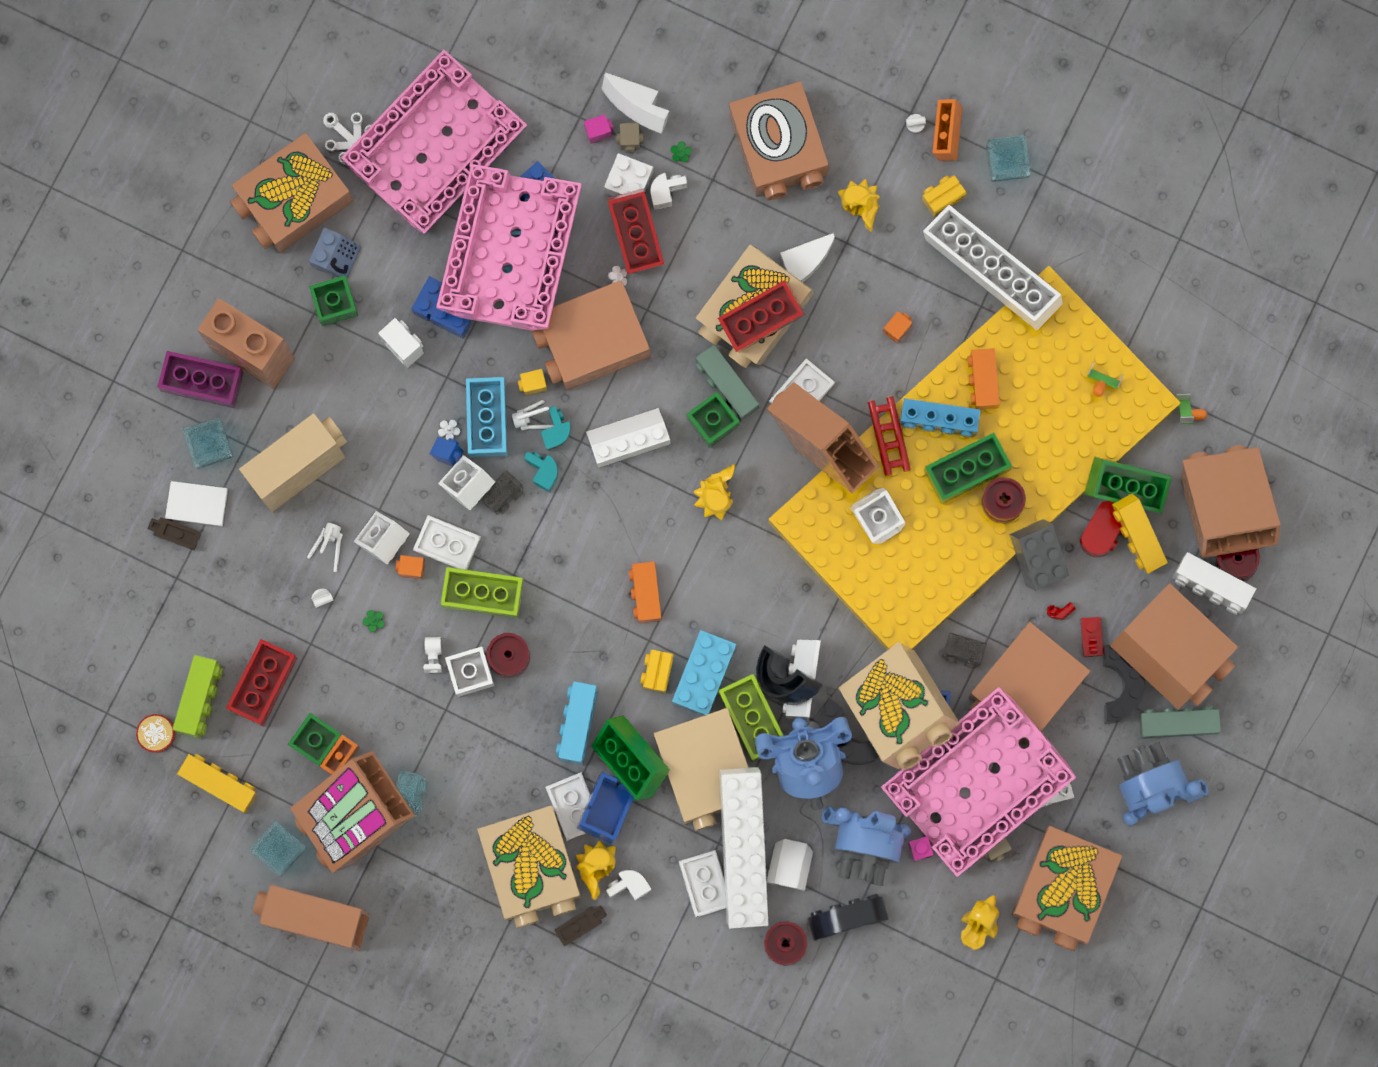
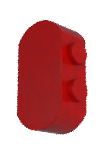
[1080,501,1122,557]

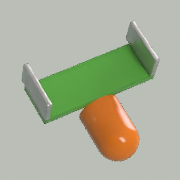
[1087,362,1124,397]
[1176,394,1207,424]

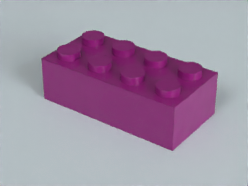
[157,351,244,408]

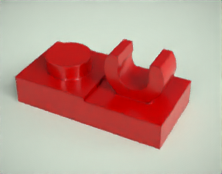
[1080,617,1103,657]

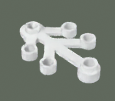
[323,113,371,165]

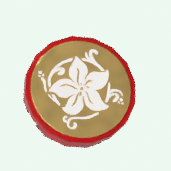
[136,714,176,753]

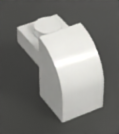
[651,173,687,210]
[606,870,652,901]

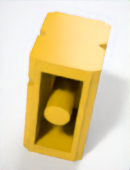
[922,175,967,217]
[640,650,674,694]

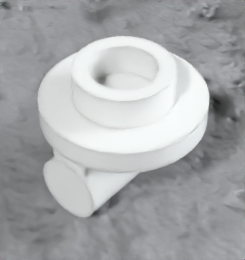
[906,114,926,133]
[311,589,334,608]

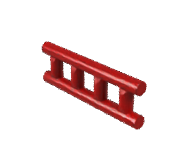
[867,396,911,476]

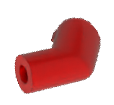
[1047,602,1076,620]

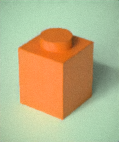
[883,311,912,344]
[395,555,425,580]

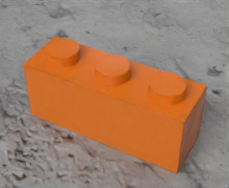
[932,99,962,161]
[967,348,1000,410]
[629,561,662,623]

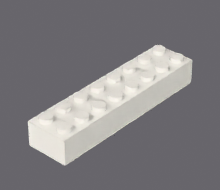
[923,205,1063,330]
[719,767,768,929]

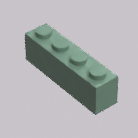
[695,345,759,421]
[1139,706,1221,739]

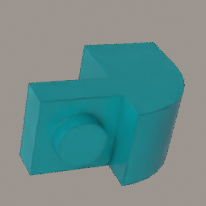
[540,406,570,451]
[524,452,558,493]

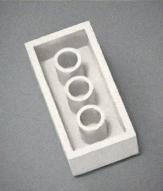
[1172,552,1256,615]

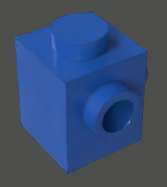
[429,437,464,466]

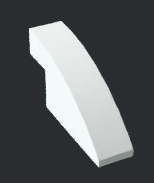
[601,73,669,133]
[780,233,835,282]

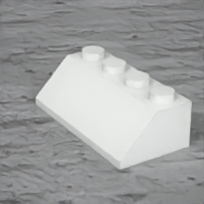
[586,408,670,468]
[782,640,821,721]

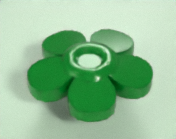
[670,141,692,162]
[363,610,385,632]

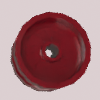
[982,477,1026,524]
[1215,548,1260,582]
[487,633,530,678]
[764,921,807,966]

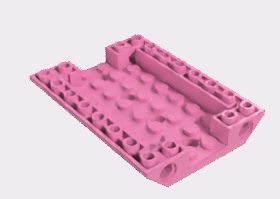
[341,50,527,234]
[436,164,582,331]
[881,687,1076,877]

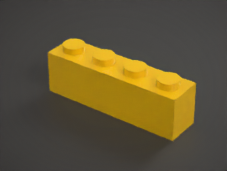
[1112,494,1168,574]
[177,753,258,814]

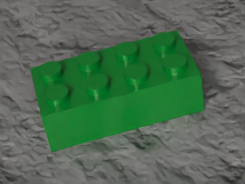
[924,433,1012,504]
[1084,456,1172,514]
[591,715,670,801]

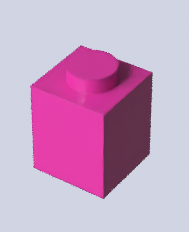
[584,114,614,144]
[908,836,933,862]

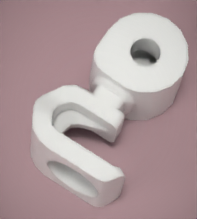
[423,637,442,673]

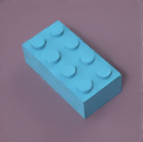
[466,377,508,458]
[672,630,736,716]
[556,681,598,766]

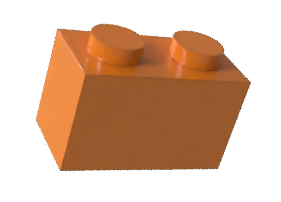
[320,735,360,775]

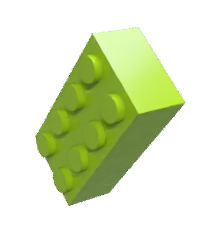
[440,567,524,619]
[173,655,224,739]
[718,674,783,762]

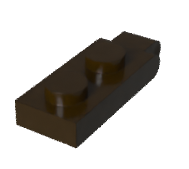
[147,517,201,551]
[554,905,607,947]

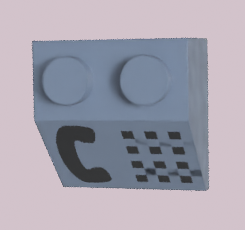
[309,228,361,278]

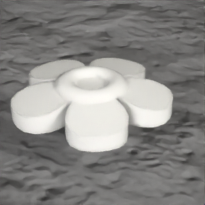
[608,266,627,286]
[438,420,460,440]

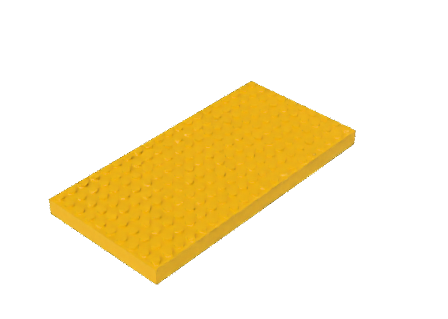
[768,266,1180,650]

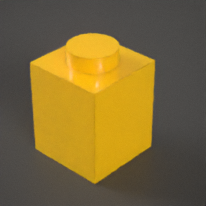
[518,369,547,396]

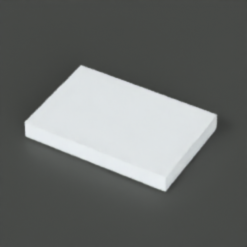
[769,359,835,404]
[165,481,228,527]
[413,515,481,570]
[545,772,590,841]
[679,850,726,918]

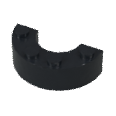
[756,645,822,705]
[1103,645,1145,724]
[819,698,880,765]
[807,894,889,941]

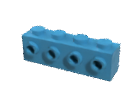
[900,398,980,438]

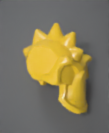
[838,179,880,232]
[693,464,735,520]
[575,841,616,900]
[961,895,1000,950]

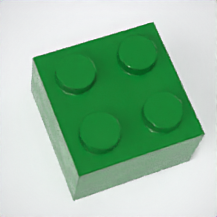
[309,275,358,327]
[686,392,740,448]
[287,713,342,768]

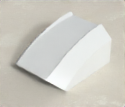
[850,488,906,544]
[766,839,813,891]

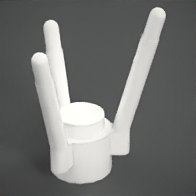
[512,400,554,431]
[307,523,343,573]

